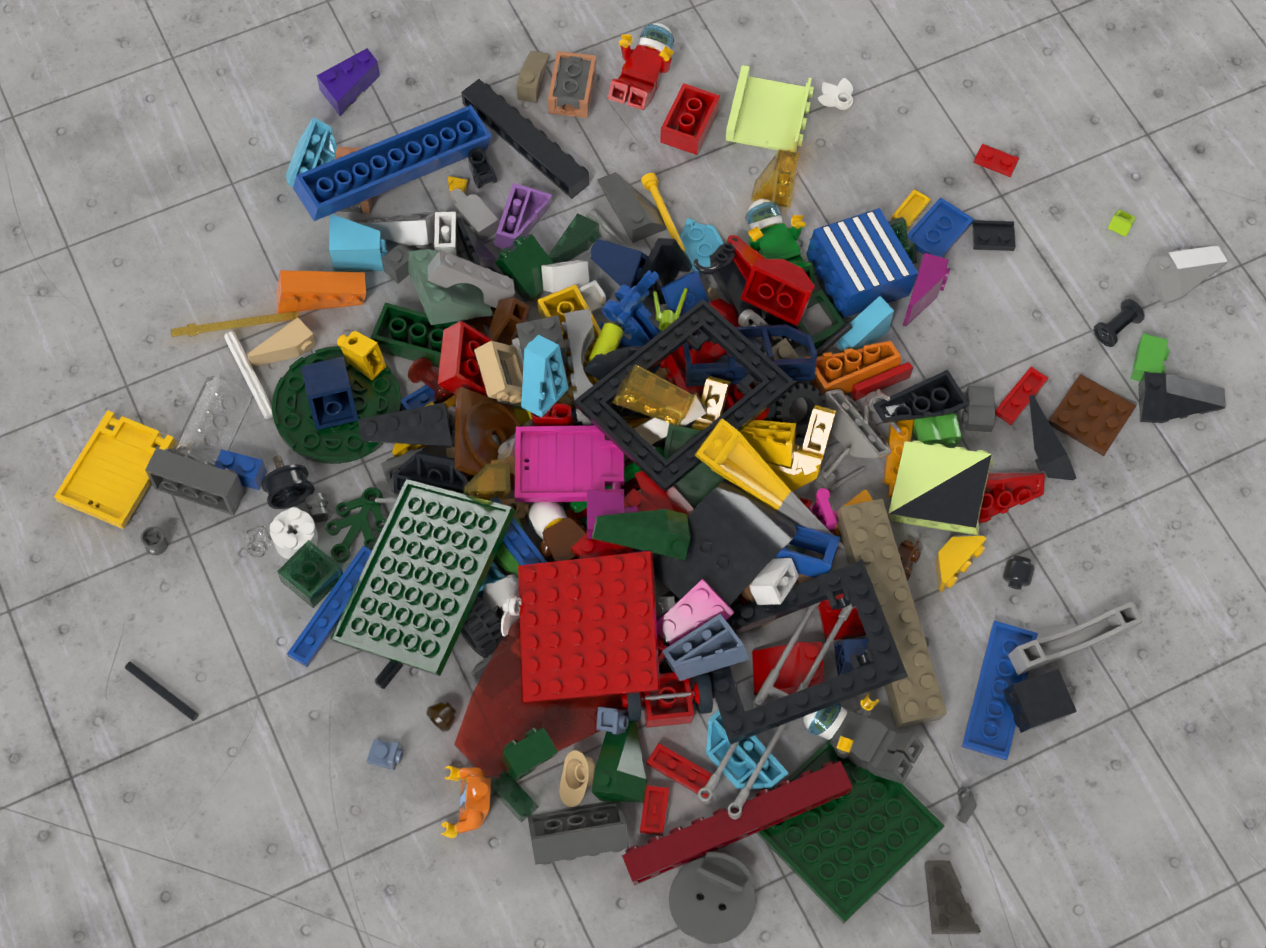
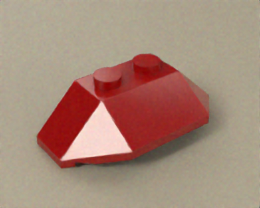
[672,298,741,370]

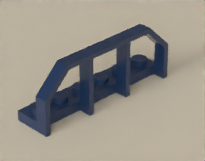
[683,325,817,387]

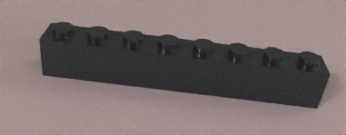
[461,79,589,199]

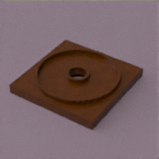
[455,387,529,490]

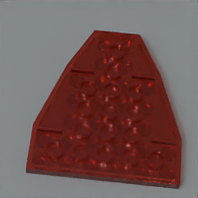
[454,618,624,778]

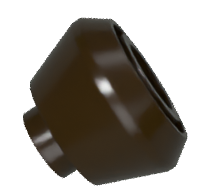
[426,702,456,732]

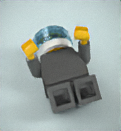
[803,693,924,784]

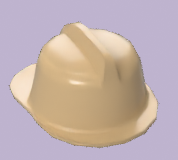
[559,750,596,807]

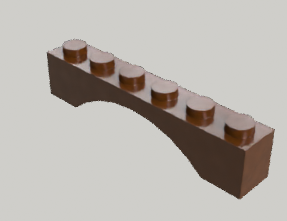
[484,297,530,400]

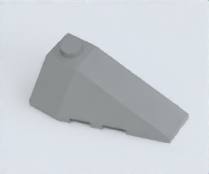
[1144,245,1228,305]

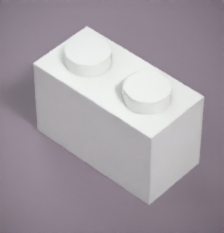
[434,212,457,256]
[541,260,589,294]
[749,558,799,605]

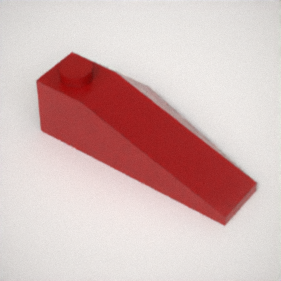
[978,473,1045,523]

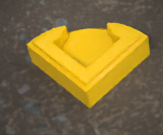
[448,176,468,193]

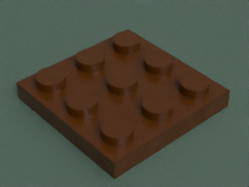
[1049,374,1137,456]

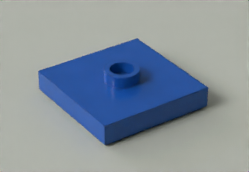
[661,271,709,318]

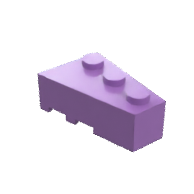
[494,183,552,249]

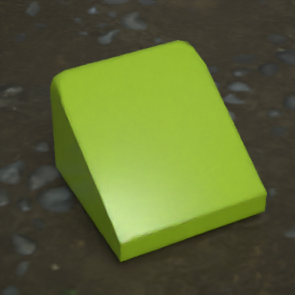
[1108,209,1137,237]

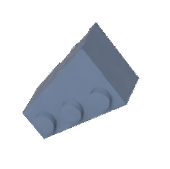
[662,614,750,681]

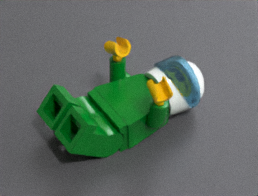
[745,199,815,284]

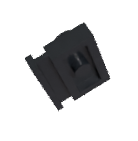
[972,220,1016,251]

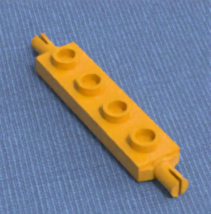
[882,420,913,499]

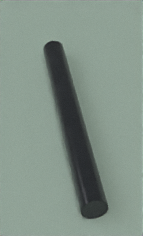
[125,661,199,721]

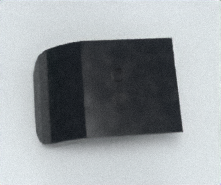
[653,479,797,606]

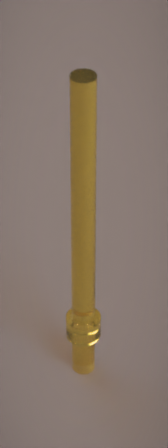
[170,311,298,337]

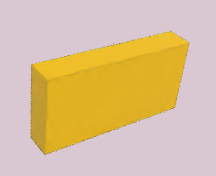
[891,189,931,230]

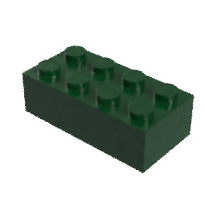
[370,302,458,368]

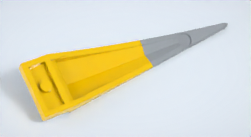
[695,419,845,549]

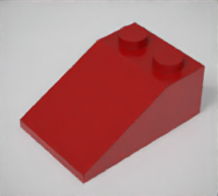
[752,642,824,695]

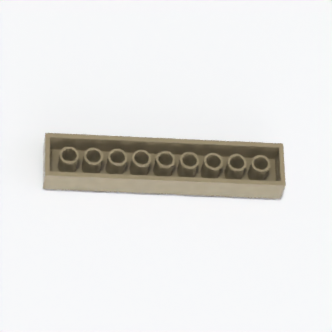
[836,499,947,729]

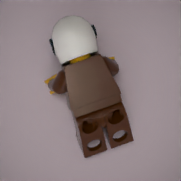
[528,502,587,562]

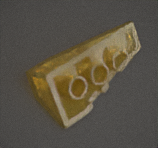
[463,460,510,501]

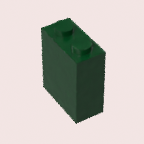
[494,234,554,300]

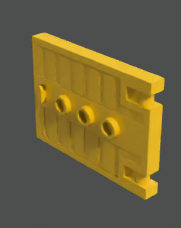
[54,410,176,529]

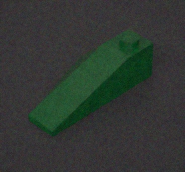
[592,509,690,560]
[591,721,647,803]

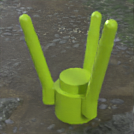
[653,288,688,331]

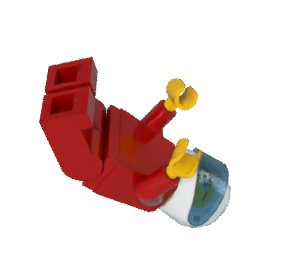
[607,23,674,111]

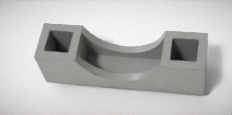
[427,250,515,308]

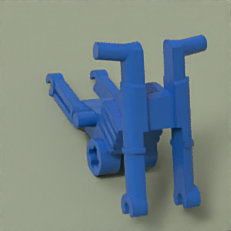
[597,270,662,376]

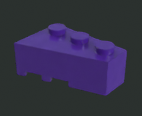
[316,48,380,116]

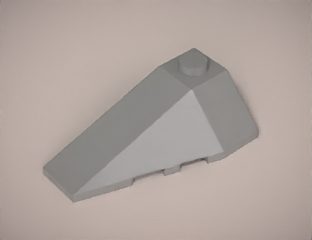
[353,212,435,248]

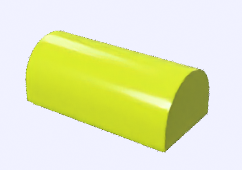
[588,323,623,364]

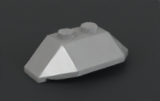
[824,389,892,459]

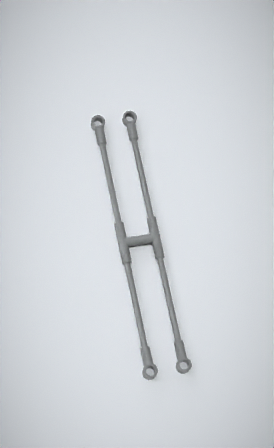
[698,602,856,819]

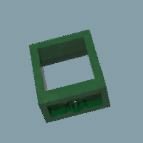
[799,289,845,353]

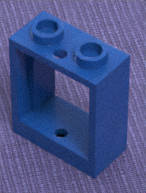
[775,524,840,578]

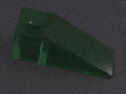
[548,213,600,263]

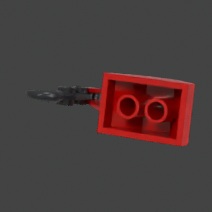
[693,235,815,326]

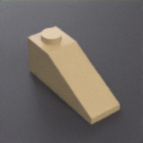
[247,317,316,367]

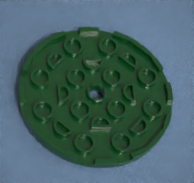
[272,346,402,464]

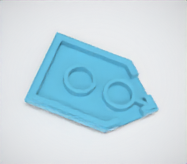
[680,218,724,275]

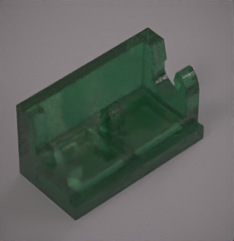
[491,770,539,823]

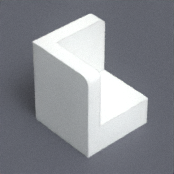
[579,280,606,315]

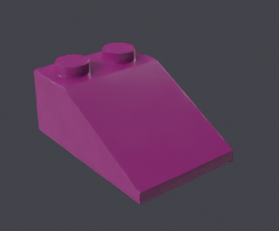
[903,253,950,327]

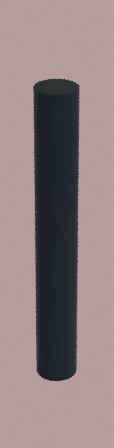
[807,321,853,357]

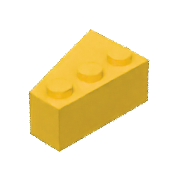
[739,420,796,467]

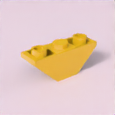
[935,536,987,592]

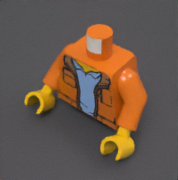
[441,766,491,839]

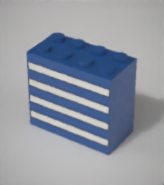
[806,208,918,318]

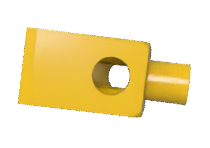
[337,331,386,380]

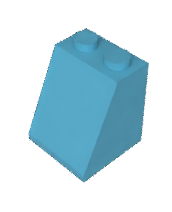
[329,215,388,272]

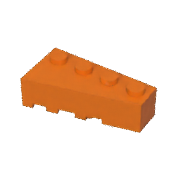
[276,270,366,314]
[805,341,901,401]

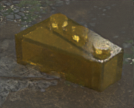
[751,149,800,208]
[612,364,695,426]

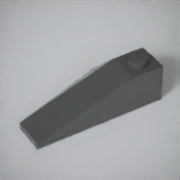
[597,172,667,243]

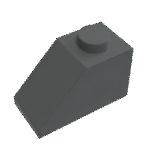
[381,245,420,284]

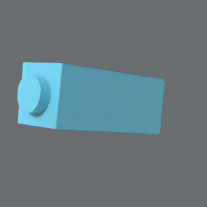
[837,296,894,352]

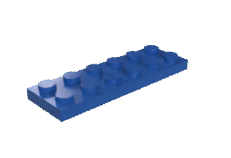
[961,620,1038,760]

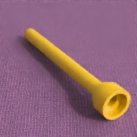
[641,173,686,253]

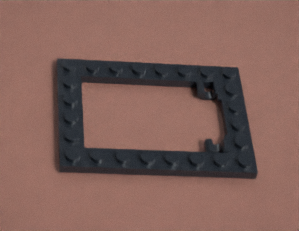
[574,299,795,492]
[708,559,908,744]

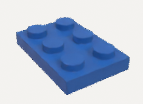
[904,197,974,258]

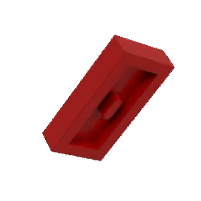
[973,143,1019,178]
[640,785,669,836]

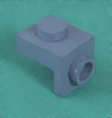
[596,706,629,735]

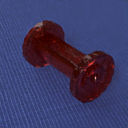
[408,357,456,404]

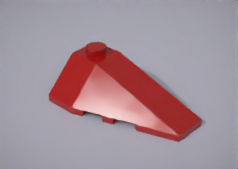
[635,471,694,517]

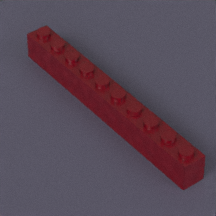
[622,761,852,886]

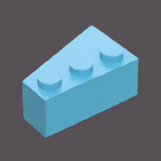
[521,335,569,418]

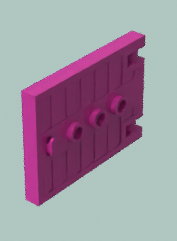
[515,426,624,502]

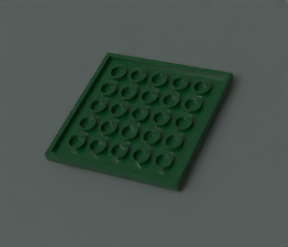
[757,738,945,924]

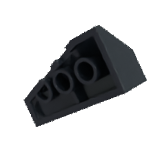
[456,217,505,276]
[709,255,763,323]
[1029,395,1077,480]

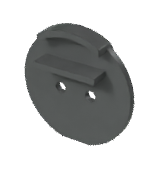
[669,852,756,945]

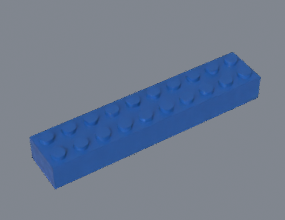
[293,105,492,221]

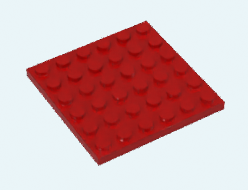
[518,551,660,703]

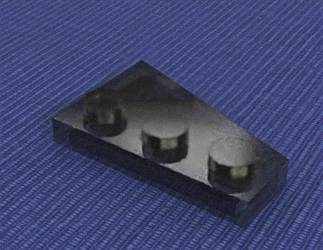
[924,860,981,934]

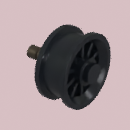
[261,455,315,509]

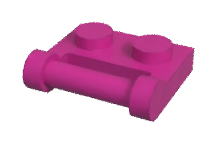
[810,488,838,533]

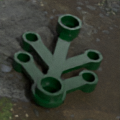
[325,487,386,563]

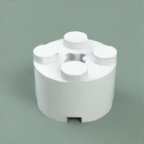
[270,507,318,560]
[482,574,520,625]

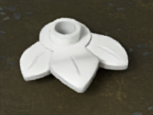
[818,78,853,110]
[501,594,522,637]

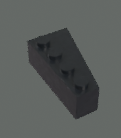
[358,403,455,447]

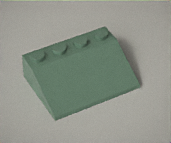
[408,249,492,325]

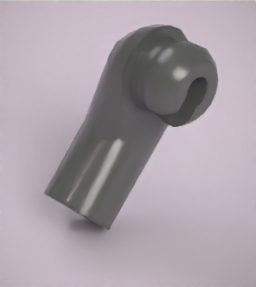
[956,787,977,824]

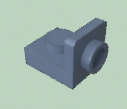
[367,739,403,770]

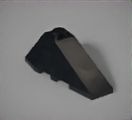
[873,370,970,423]
[1138,372,1226,423]

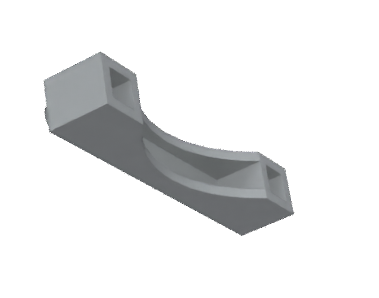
[562,309,595,426]
[1008,602,1143,676]

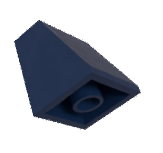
[590,239,648,288]
[301,357,358,430]

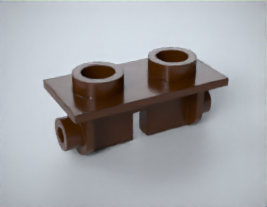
[898,540,921,581]

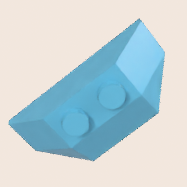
[286,117,337,187]
[706,710,789,789]

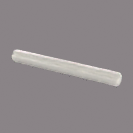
[224,331,273,419]

